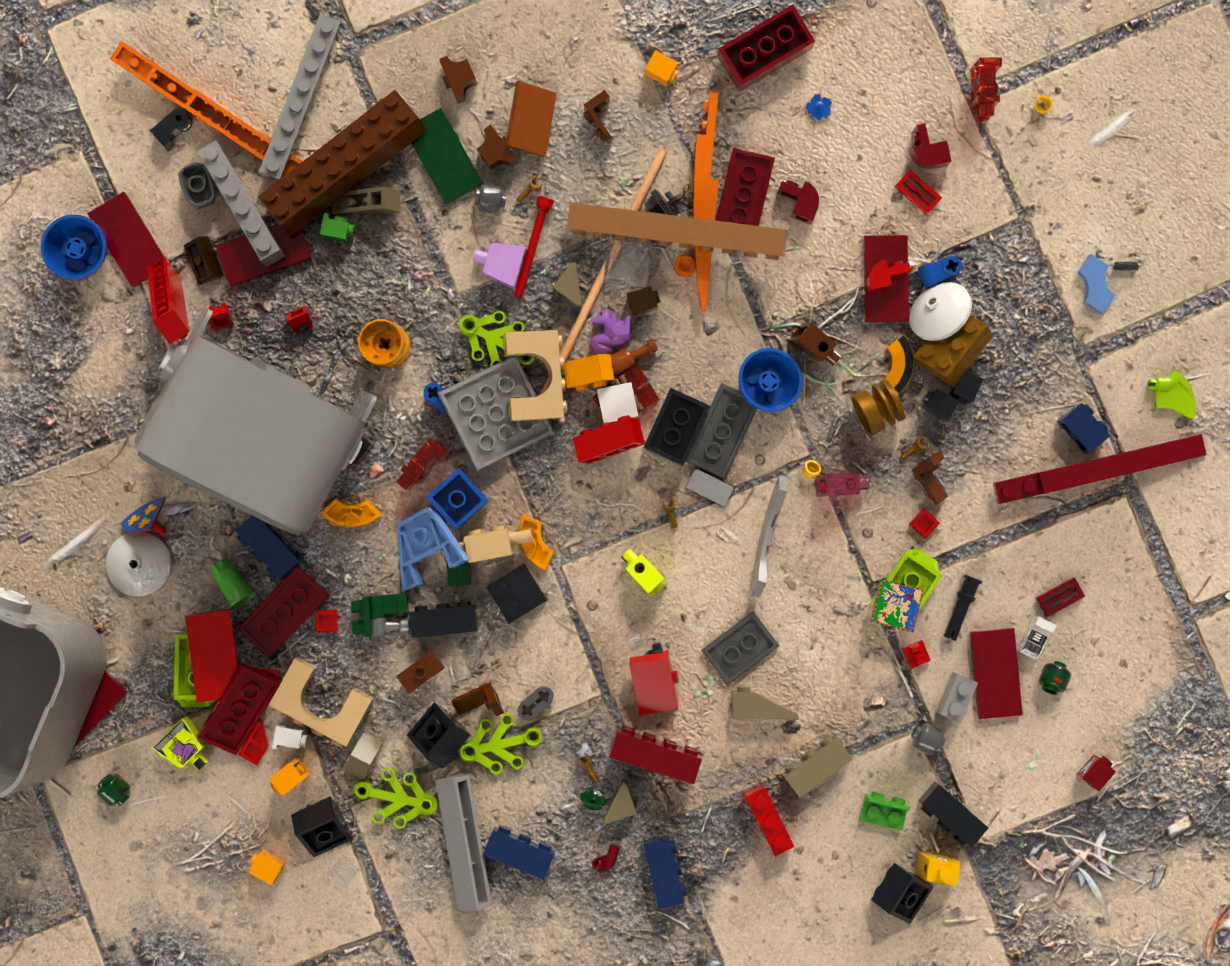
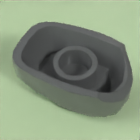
[178,162,215,209]

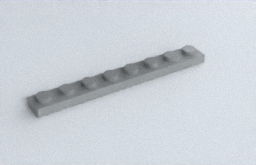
[259,13,341,181]

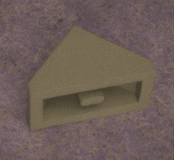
[553,262,582,308]
[344,732,383,781]
[603,779,636,824]

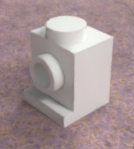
[272,724,308,751]

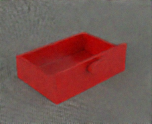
[629,650,679,715]

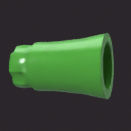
[210,558,256,610]

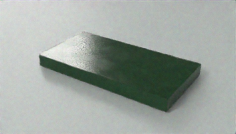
[412,108,483,204]

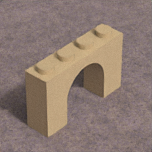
[503,330,567,422]
[269,657,374,747]

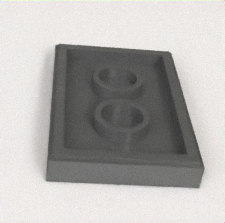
[701,611,779,685]

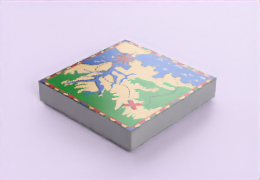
[870,579,923,633]

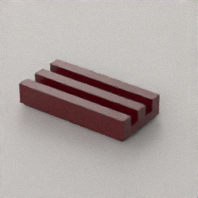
[1035,577,1085,617]

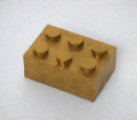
[913,315,993,388]

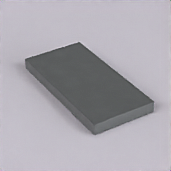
[685,383,757,480]

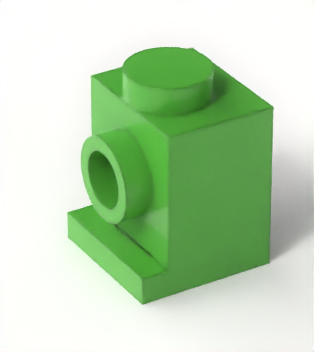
[320,213,355,243]

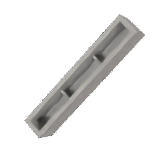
[197,140,285,267]
[435,774,492,911]

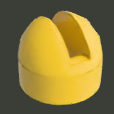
[1034,96,1052,114]
[802,460,821,479]

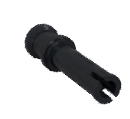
[943,574,983,641]

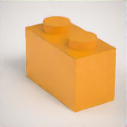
[564,354,614,392]
[269,757,311,797]

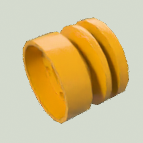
[358,319,411,368]

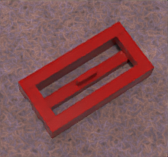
[895,169,942,215]

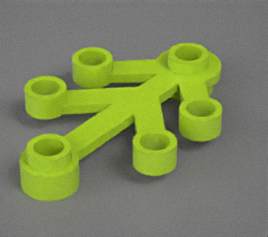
[459,310,535,367]
[459,713,542,774]
[354,767,438,829]

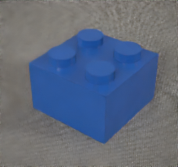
[426,468,490,530]

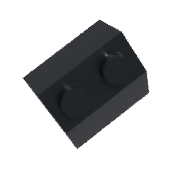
[486,563,547,624]
[407,702,471,769]
[291,796,353,857]
[871,863,933,924]

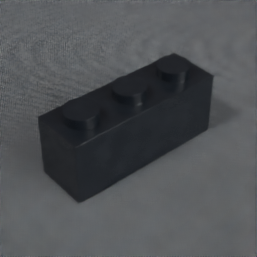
[409,601,479,638]
[918,781,989,848]

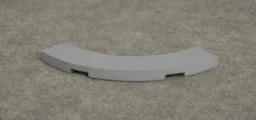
[752,475,787,597]

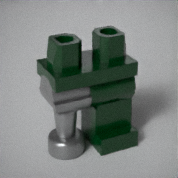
[351,593,410,637]

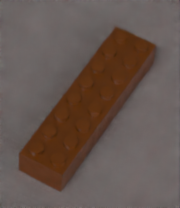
[258,90,427,237]

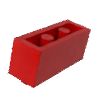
[573,415,645,465]
[744,783,795,857]

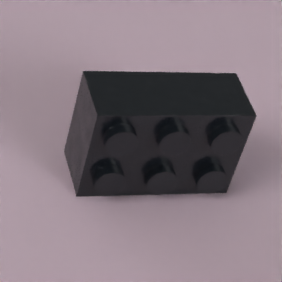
[643,388,710,466]

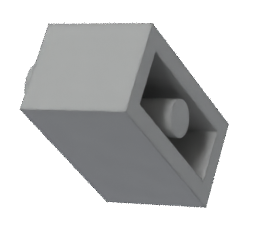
[936,672,978,723]

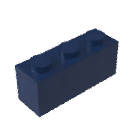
[235,515,303,579]
[483,825,555,880]
[643,835,687,909]

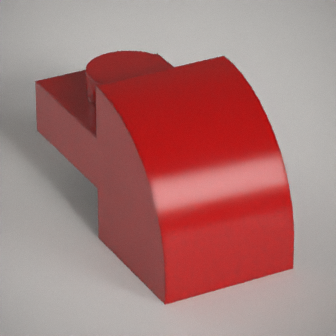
[866,259,911,293]

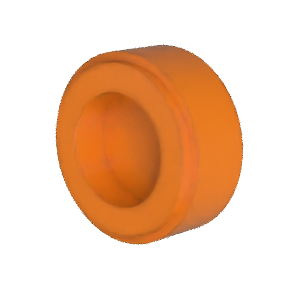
[674,255,696,277]

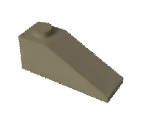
[332,186,400,215]
[731,687,799,720]

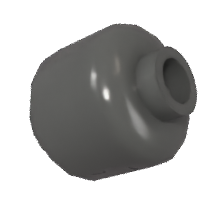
[474,184,507,214]
[911,723,945,755]

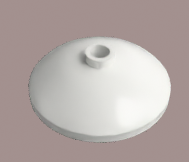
[909,282,972,341]
[106,532,172,597]

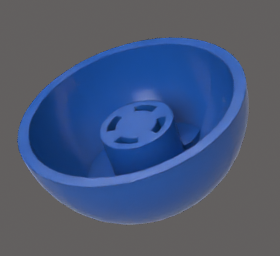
[41,215,107,280]
[738,348,802,412]

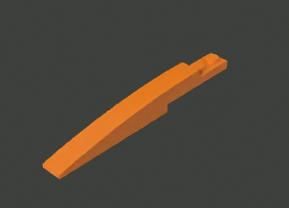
[110,41,303,176]
[693,92,719,312]

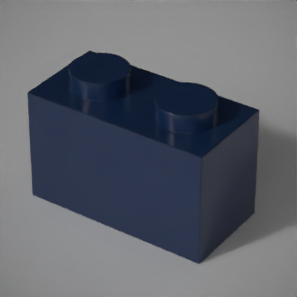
[1057,403,1110,454]

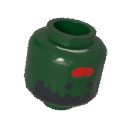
[1039,661,1071,695]
[97,773,130,806]

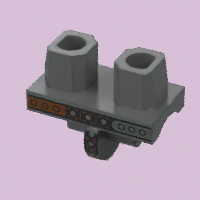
[644,189,683,216]

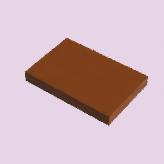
[505,81,556,157]

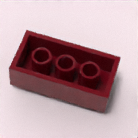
[717,4,815,92]
[609,725,702,784]

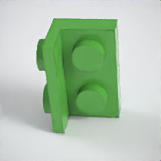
[859,791,910,830]

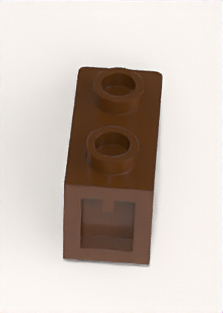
[583,90,612,144]
[912,451,948,505]
[451,682,504,717]

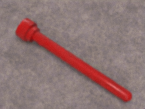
[514,196,554,299]

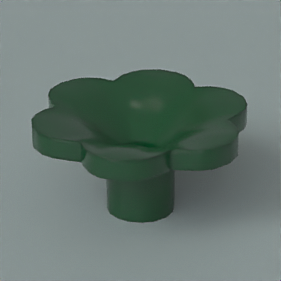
[580,788,607,810]

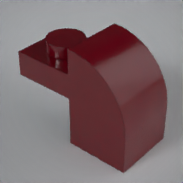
[909,123,952,169]
[777,180,819,225]

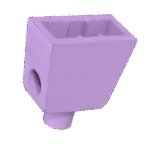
[473,243,527,290]

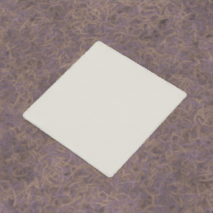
[597,382,638,423]

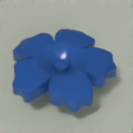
[806,94,832,121]

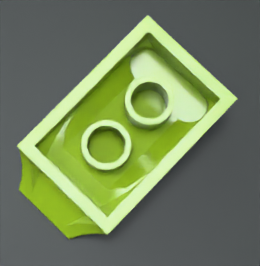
[869,547,943,610]
[174,631,214,708]

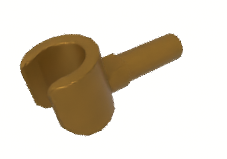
[516,176,543,202]
[900,436,930,460]
[662,497,678,528]
[577,753,599,782]

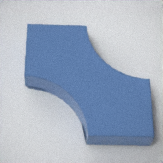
[1077,254,1115,314]

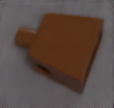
[788,322,841,366]

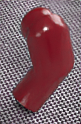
[592,844,620,871]

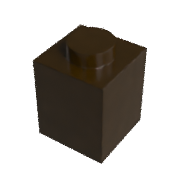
[626,286,660,317]

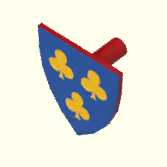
[120,497,166,536]

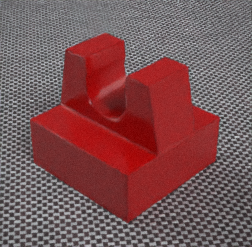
[208,302,234,331]
[286,305,313,334]
[901,640,931,669]

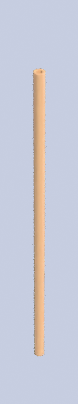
[540,149,667,395]

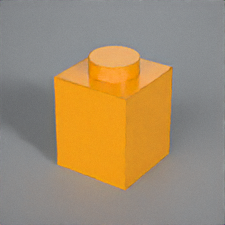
[644,50,679,87]
[248,849,286,885]

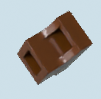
[439,56,477,104]
[477,124,518,170]
[396,650,445,694]

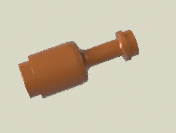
[610,339,658,377]

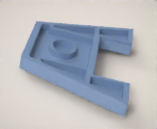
[397,507,470,592]

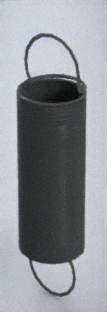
[1109,261,1141,270]

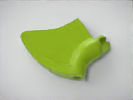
[1147,370,1196,419]

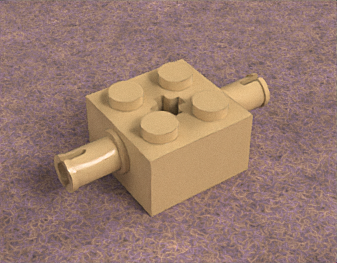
[458,525,533,563]

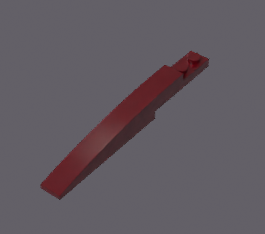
[993,434,1207,504]

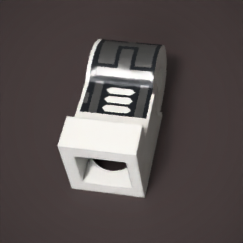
[1018,616,1057,660]

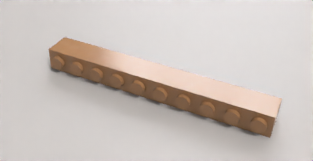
[567,202,788,260]

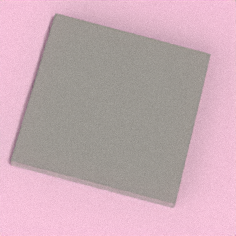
[437,356,554,472]

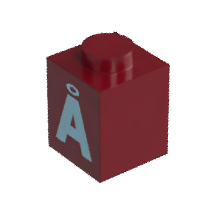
[1077,754,1116,791]

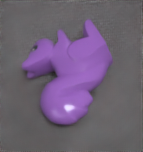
[589,309,633,355]

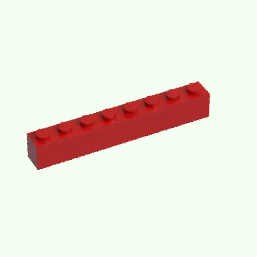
[147,256,190,344]

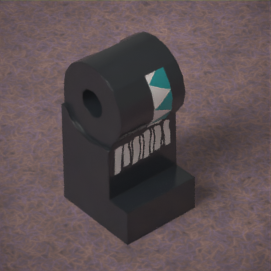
[150,109,192,152]

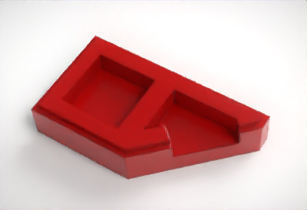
[238,719,269,766]

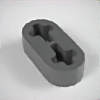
[517,686,554,721]

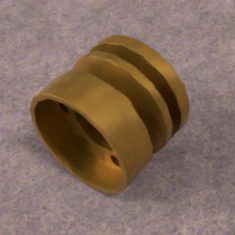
[851,379,905,436]

